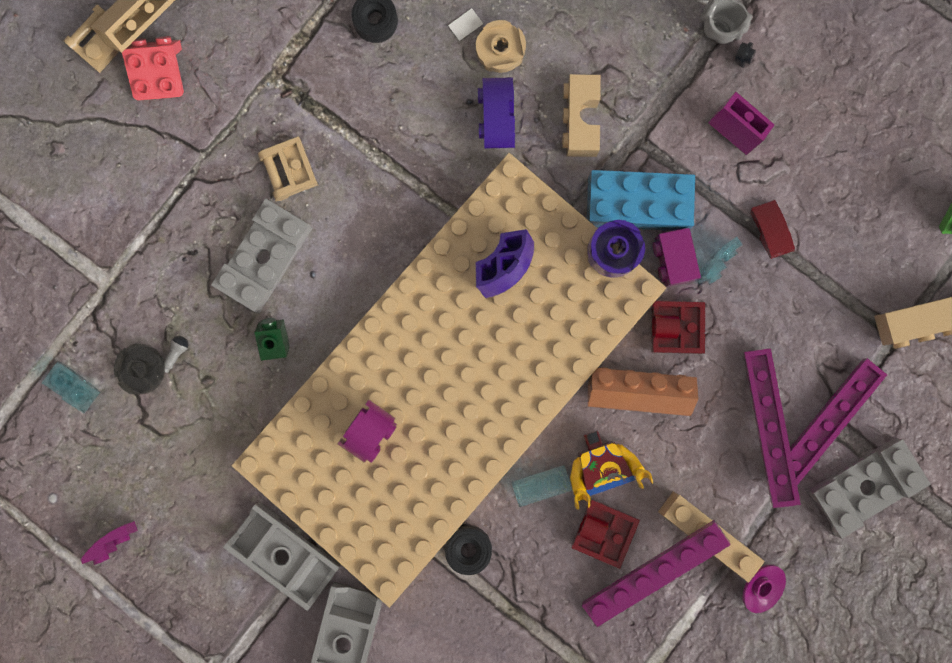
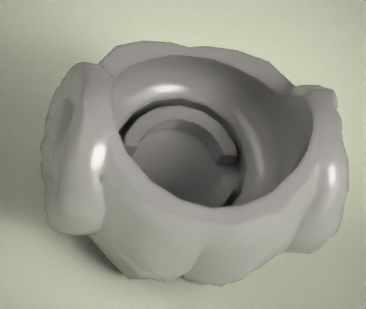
[700,0,753,44]

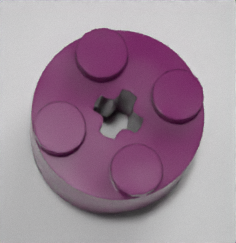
[337,399,397,463]

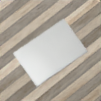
[448,8,483,41]

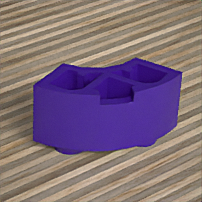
[478,77,515,149]
[476,229,534,298]

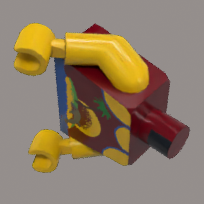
[570,430,653,510]

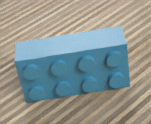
[587,170,695,231]

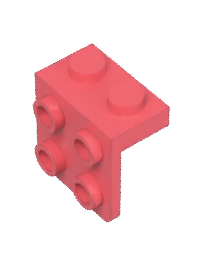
[122,36,184,100]

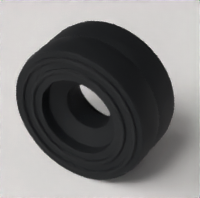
[351,0,398,43]
[445,525,492,575]

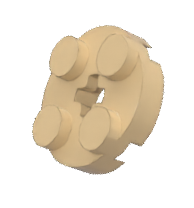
[476,20,526,73]

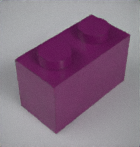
[708,92,775,155]
[652,228,701,287]

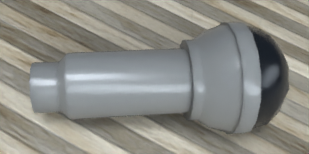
[163,336,189,373]

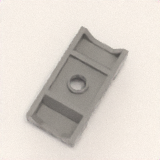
[211,198,312,313]
[807,438,931,539]
[223,502,341,611]
[311,582,383,663]

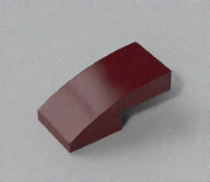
[750,200,795,259]

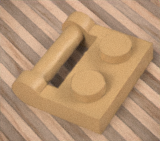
[63,4,119,73]
[258,136,318,201]

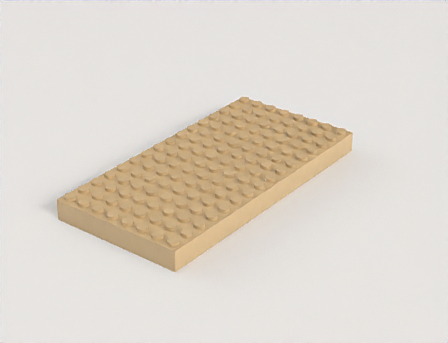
[232,153,667,608]

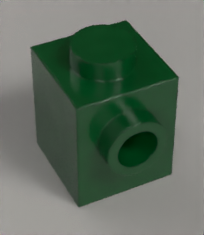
[254,318,290,361]

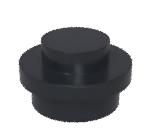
[734,42,756,68]

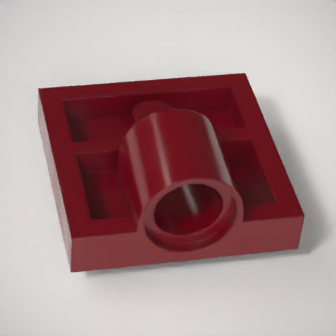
[651,301,705,354]
[571,499,640,569]

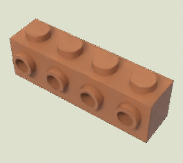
[588,367,698,416]

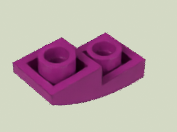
[81,521,138,565]

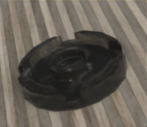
[114,344,165,395]

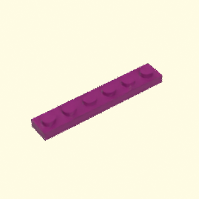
[743,348,801,508]
[790,358,887,485]
[582,520,731,627]

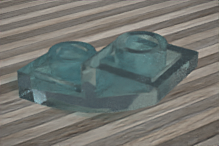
[697,237,743,285]
[42,361,100,413]
[511,465,572,507]

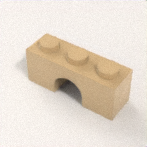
[562,74,601,157]

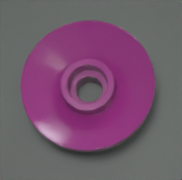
[742,564,786,613]

